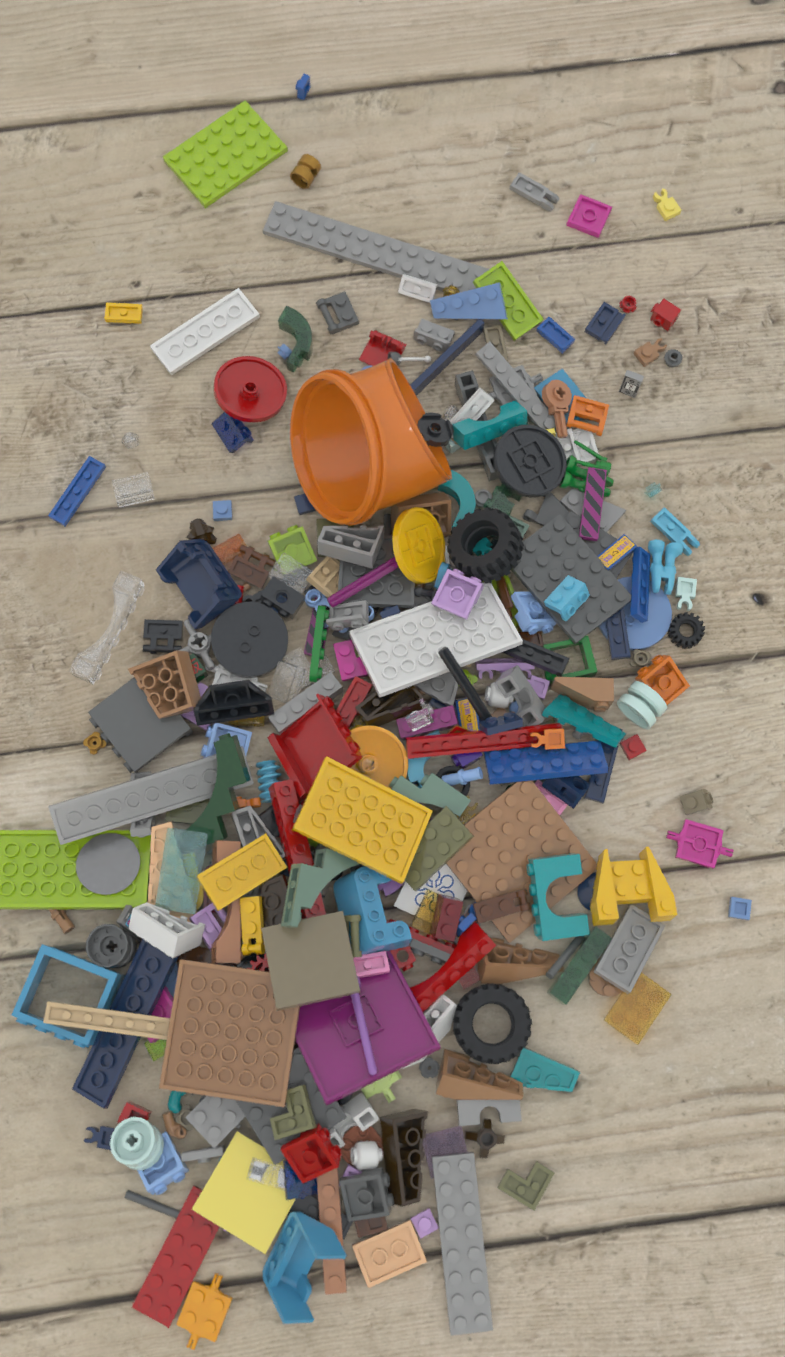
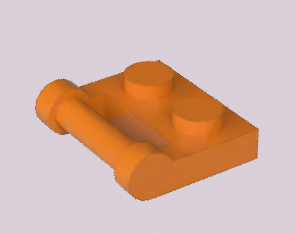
[566,395,609,436]

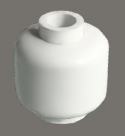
[485,682,514,709]
[350,1141,383,1170]

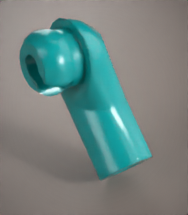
[167,1090,187,1114]

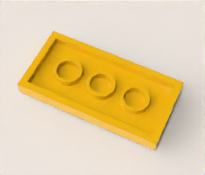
[196,833,287,912]

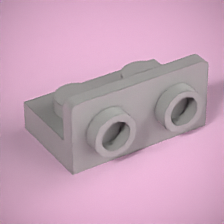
[413,319,455,352]

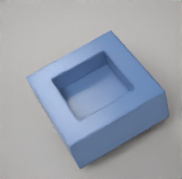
[213,500,233,521]
[728,897,752,920]

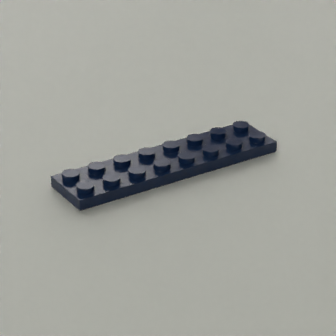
[72,939,179,1109]

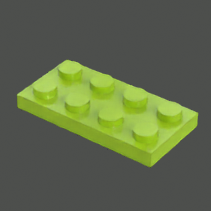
[472,261,544,341]

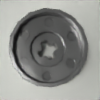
[86,924,137,969]

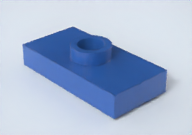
[536,317,575,354]

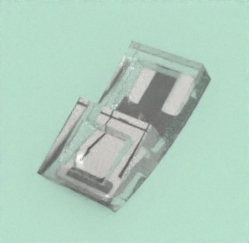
[246,1158,295,1192]

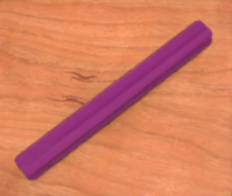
[327,556,399,607]

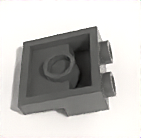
[339,1167,394,1222]

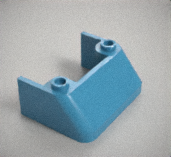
[263,1212,347,1324]

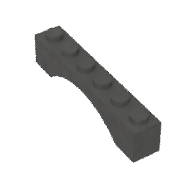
[454,370,499,481]

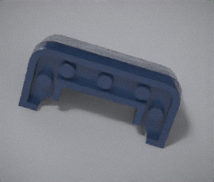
[156,539,242,629]

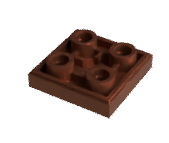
[340,1125,384,1167]

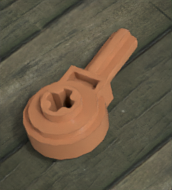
[542,380,572,438]

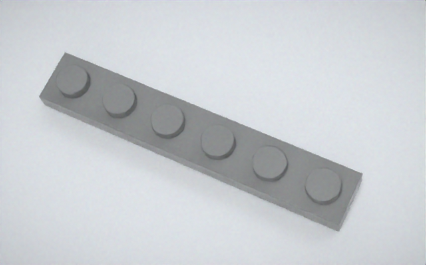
[475,341,556,430]

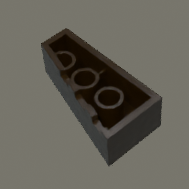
[380,1109,428,1207]

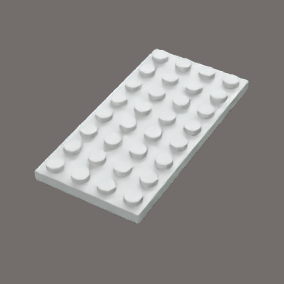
[349,582,523,698]

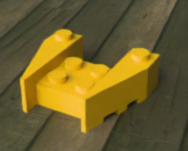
[590,847,678,926]

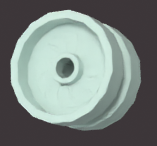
[617,681,667,730]
[110,1117,164,1170]

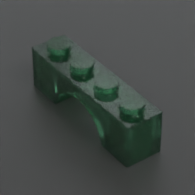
[547,926,613,1005]

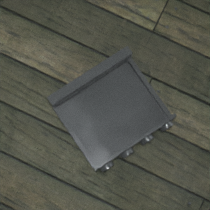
[88,677,193,773]

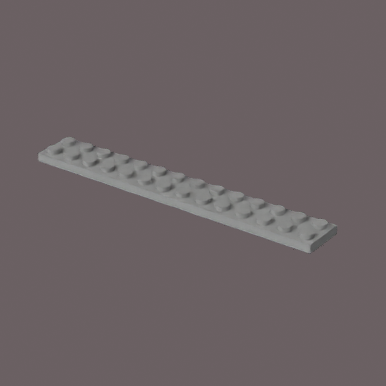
[263,201,489,295]

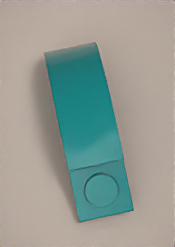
[438,470,476,528]

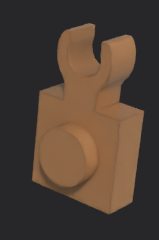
[633,338,667,367]

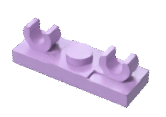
[475,658,534,679]

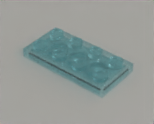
[155,827,208,914]

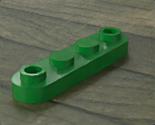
[309,605,330,682]

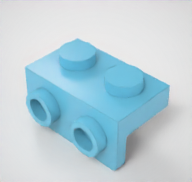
[544,575,590,621]

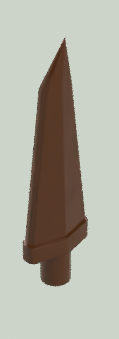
[496,576,514,620]

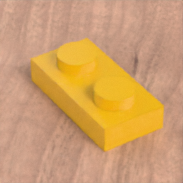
[104,303,143,324]

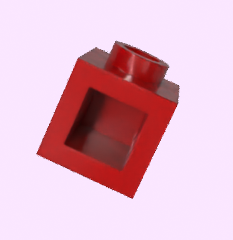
[650,298,681,331]

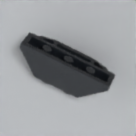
[193,680,275,726]

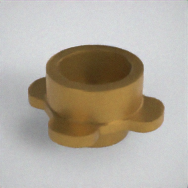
[83,732,107,755]

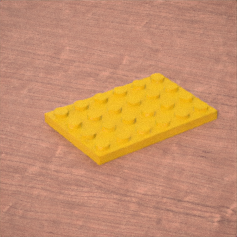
[292,756,433,884]

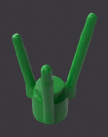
[574,440,612,476]

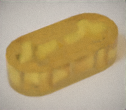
[228,716,265,727]

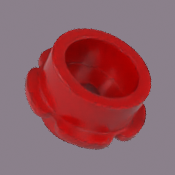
[619,296,637,313]

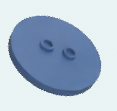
[599,577,672,651]

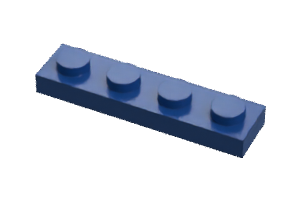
[48,456,106,527]
[630,546,650,623]

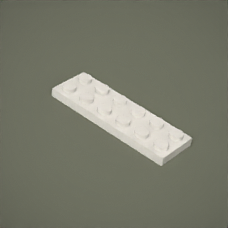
[150,288,260,376]

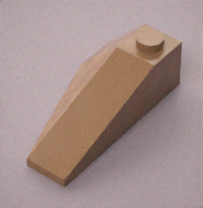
[477,938,564,984]
[436,1049,523,1100]

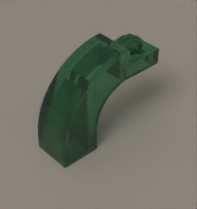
[278,305,313,373]

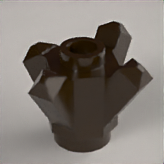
[186,518,217,544]
[465,1119,505,1158]

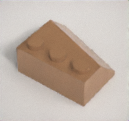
[391,492,451,538]
[128,650,201,719]

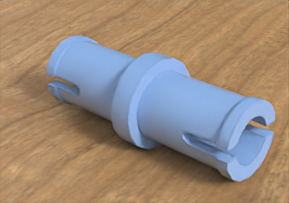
[442,767,483,786]

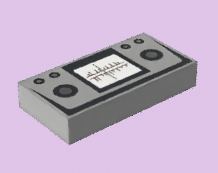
[619,370,644,398]

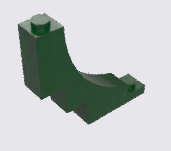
[178,733,251,853]

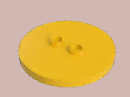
[392,507,445,584]

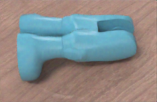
[648,539,683,595]

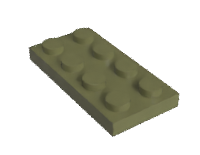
[405,806,474,892]

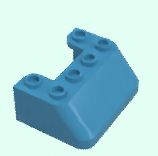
[333,866,412,955]

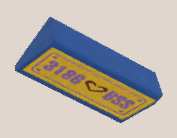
[597,534,637,570]
[456,698,480,731]

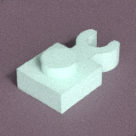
[675,577,697,611]

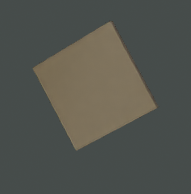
[261,911,360,1011]

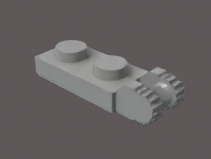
[509,173,560,212]

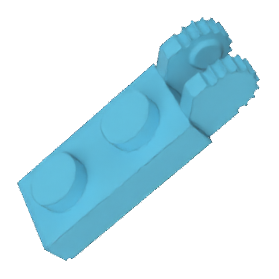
[650,508,700,556]

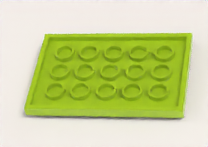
[163,100,288,209]

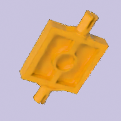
[176,1273,233,1350]

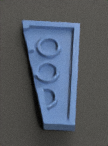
[430,283,508,319]

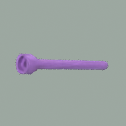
[351,976,377,1075]

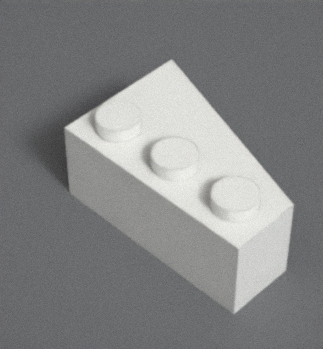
[128,902,205,958]

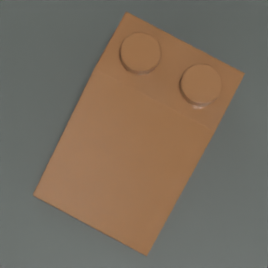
[550,677,614,712]

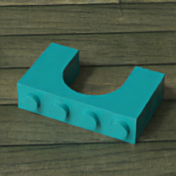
[526,853,590,941]

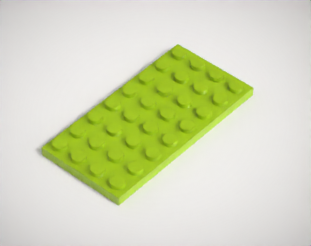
[0,830,151,909]

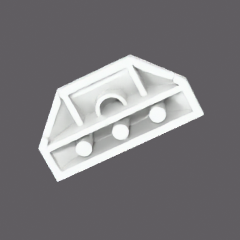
[402,994,457,1069]

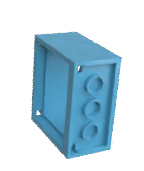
[11,944,125,1048]

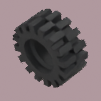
[668,612,705,649]

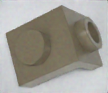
[680,789,713,815]

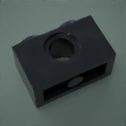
[261,576,305,620]

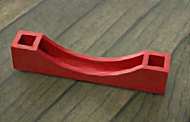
[410,922,496,1012]

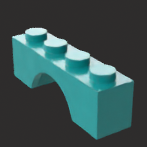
[453,400,527,450]

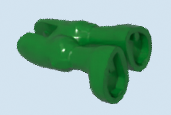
[559,455,614,497]

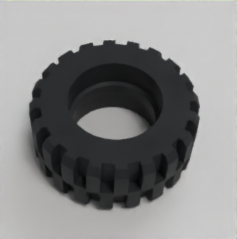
[447,508,524,584]
[453,984,532,1064]

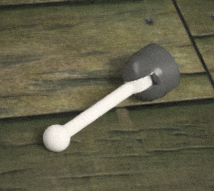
[388,352,431,365]

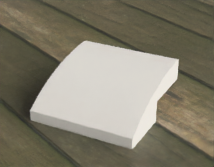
[555,428,599,466]

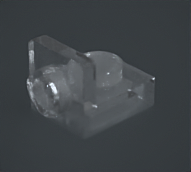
[405,698,434,732]

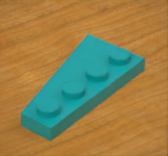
[542,694,626,748]

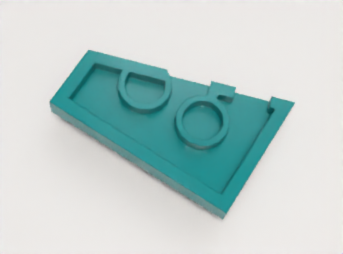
[510,1047,580,1092]

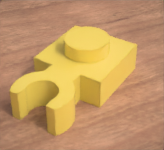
[653,188,681,221]

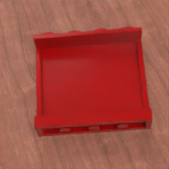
[267,693,363,800]

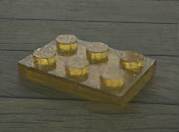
[603,972,672,1045]

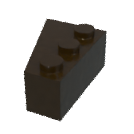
[355,685,427,726]

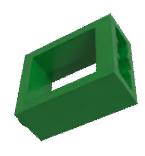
[543,636,598,686]

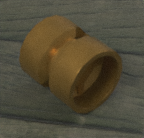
[290,154,322,189]

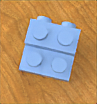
[511,591,557,635]
[201,723,252,757]
[137,1132,189,1195]

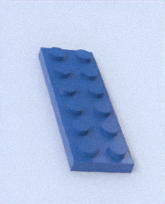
[484,740,608,785]

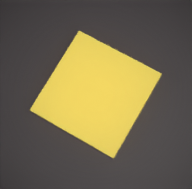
[192,1132,304,1254]

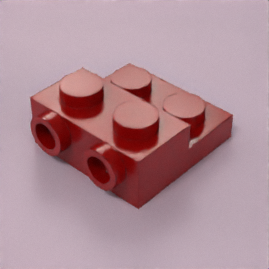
[281,1124,342,1184]

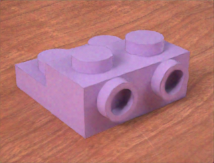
[431,569,484,620]

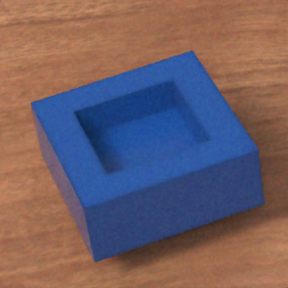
[295,73,311,100]

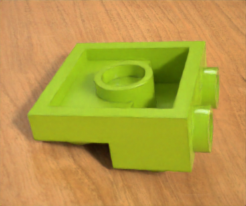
[267,524,317,576]

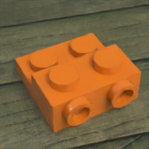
[635,655,690,705]

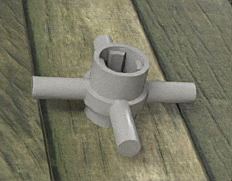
[178,619,215,670]

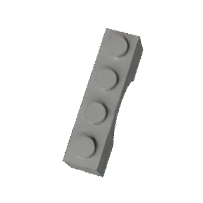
[268,672,343,735]

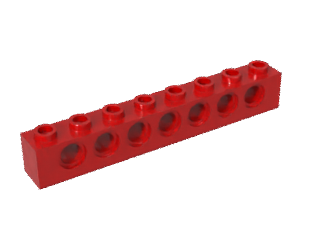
[268,779,326,920]

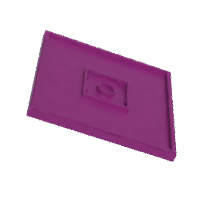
[295,951,441,1106]

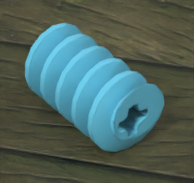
[256,760,282,803]

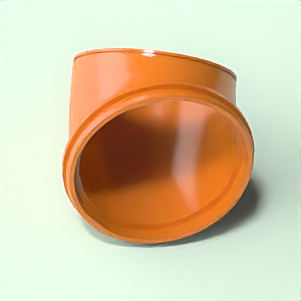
[290,358,452,526]

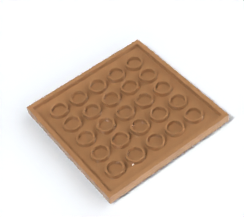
[446,780,597,943]
[159,959,300,1107]

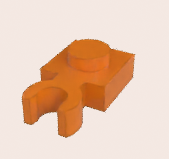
[530,729,565,749]
[236,797,262,809]

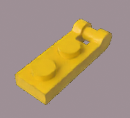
[240,896,265,956]

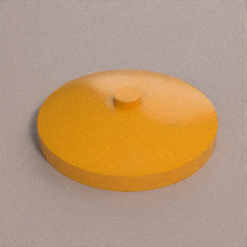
[350,725,408,789]

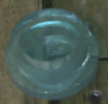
[644,482,662,498]

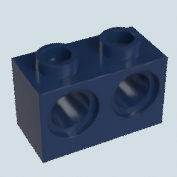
[542,776,591,809]

